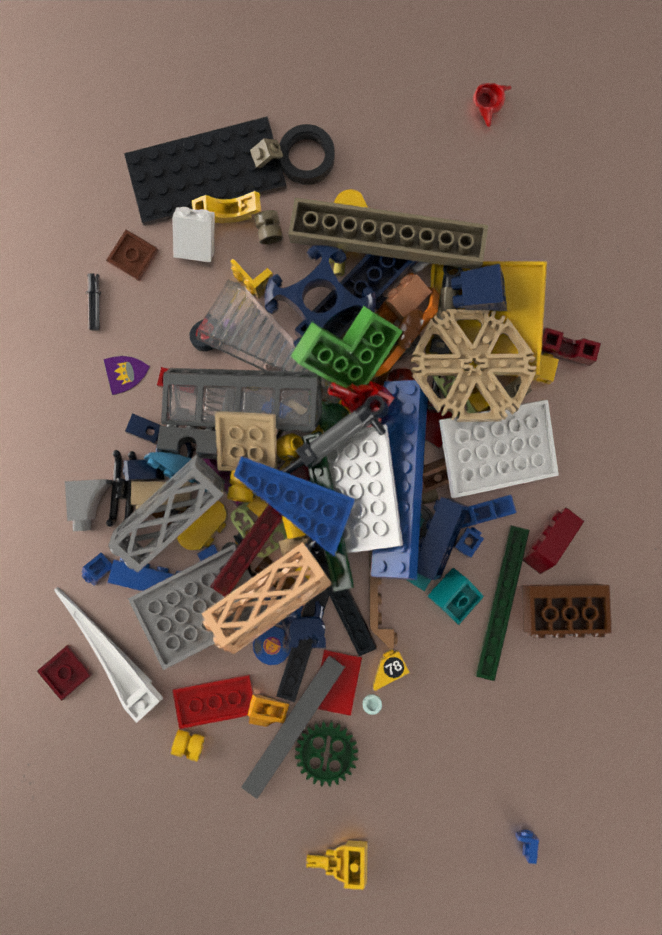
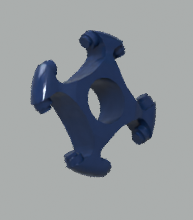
[264,245,376,348]

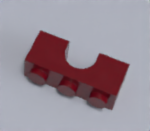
[542,327,601,366]

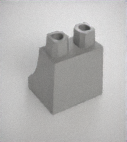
[65,479,112,531]

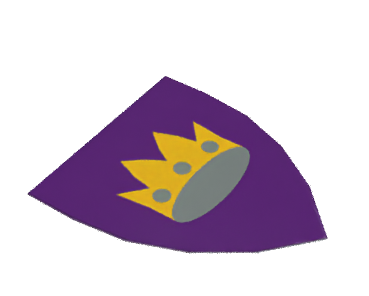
[103,356,150,395]

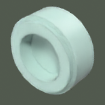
[362,694,382,715]

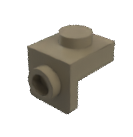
[250,138,283,168]

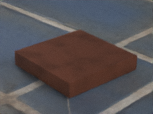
[106,229,158,281]

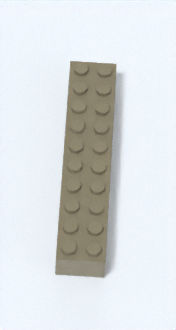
[288,197,489,269]

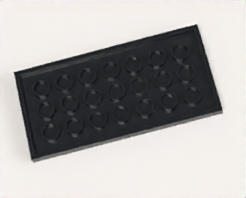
[124,116,287,226]

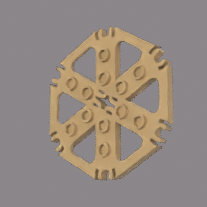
[411,309,536,422]

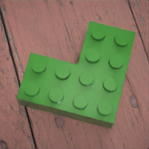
[291,306,403,389]

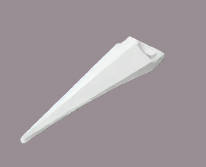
[54,587,163,723]

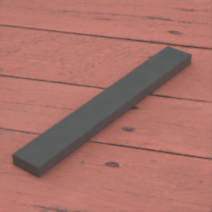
[241,655,345,799]

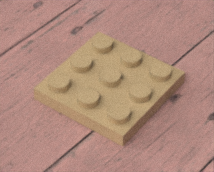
[215,411,277,471]

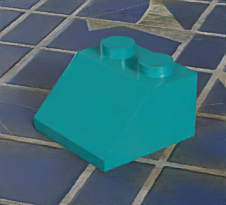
[428,568,484,625]

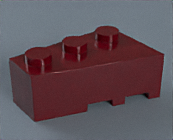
[523,507,585,574]

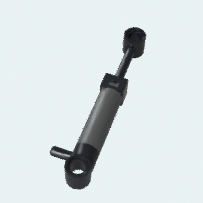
[252,395,389,497]

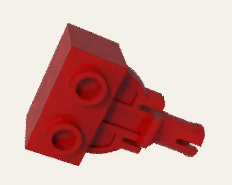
[328,381,394,428]

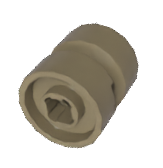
[254,210,283,245]

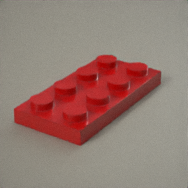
[172,674,254,729]

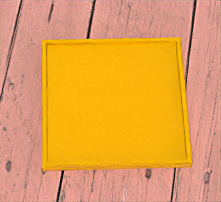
[425,261,547,377]

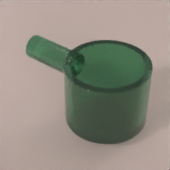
[319,401,349,432]

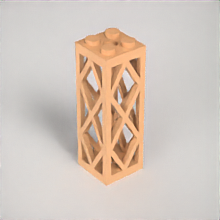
[202,543,332,654]

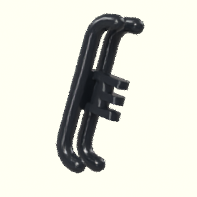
[106,450,137,527]

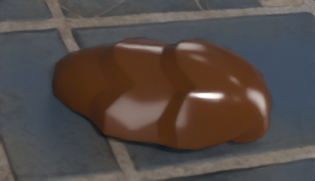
[396,308,424,349]

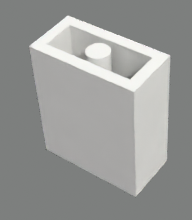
[172,207,215,262]

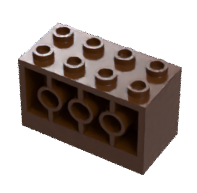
[522,584,612,638]

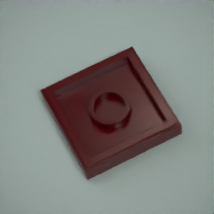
[37,645,93,701]

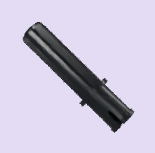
[86,273,101,331]

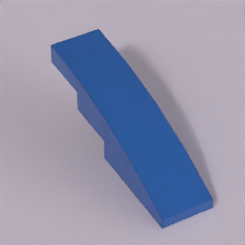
[461,494,517,529]

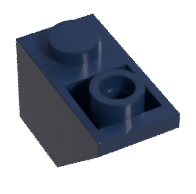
[123,460,165,482]

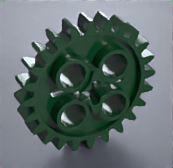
[295,720,359,787]

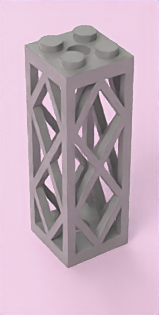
[108,455,225,573]

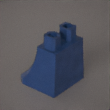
[451,264,507,311]

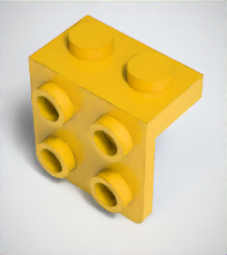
[230,259,273,299]

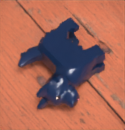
[282,596,326,648]

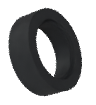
[279,124,335,185]

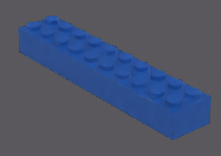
[371,380,428,580]

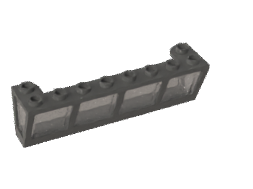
[161,368,323,433]

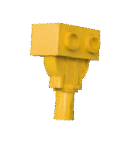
[306,840,368,890]

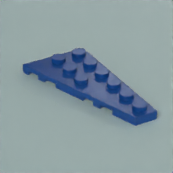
[234,456,355,556]

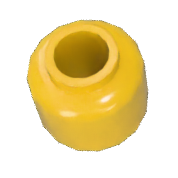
[276,433,304,461]

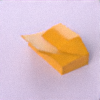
[248,695,290,727]

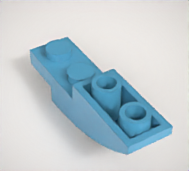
[144,452,207,492]

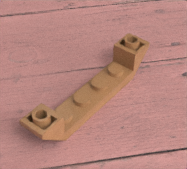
[369,550,397,649]

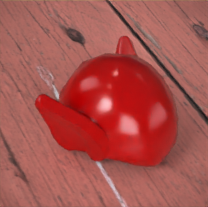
[473,83,511,127]

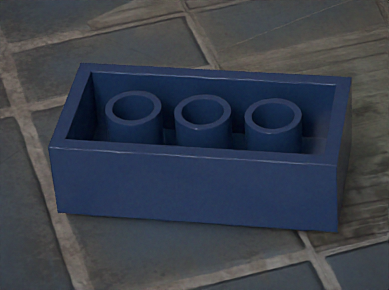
[417,497,470,580]

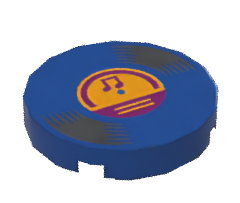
[253,626,291,665]

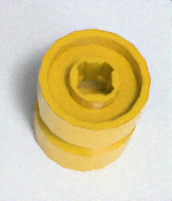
[227,470,253,502]
[171,729,205,762]

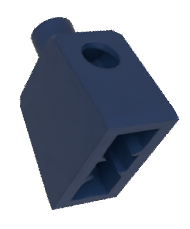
[125,413,162,444]

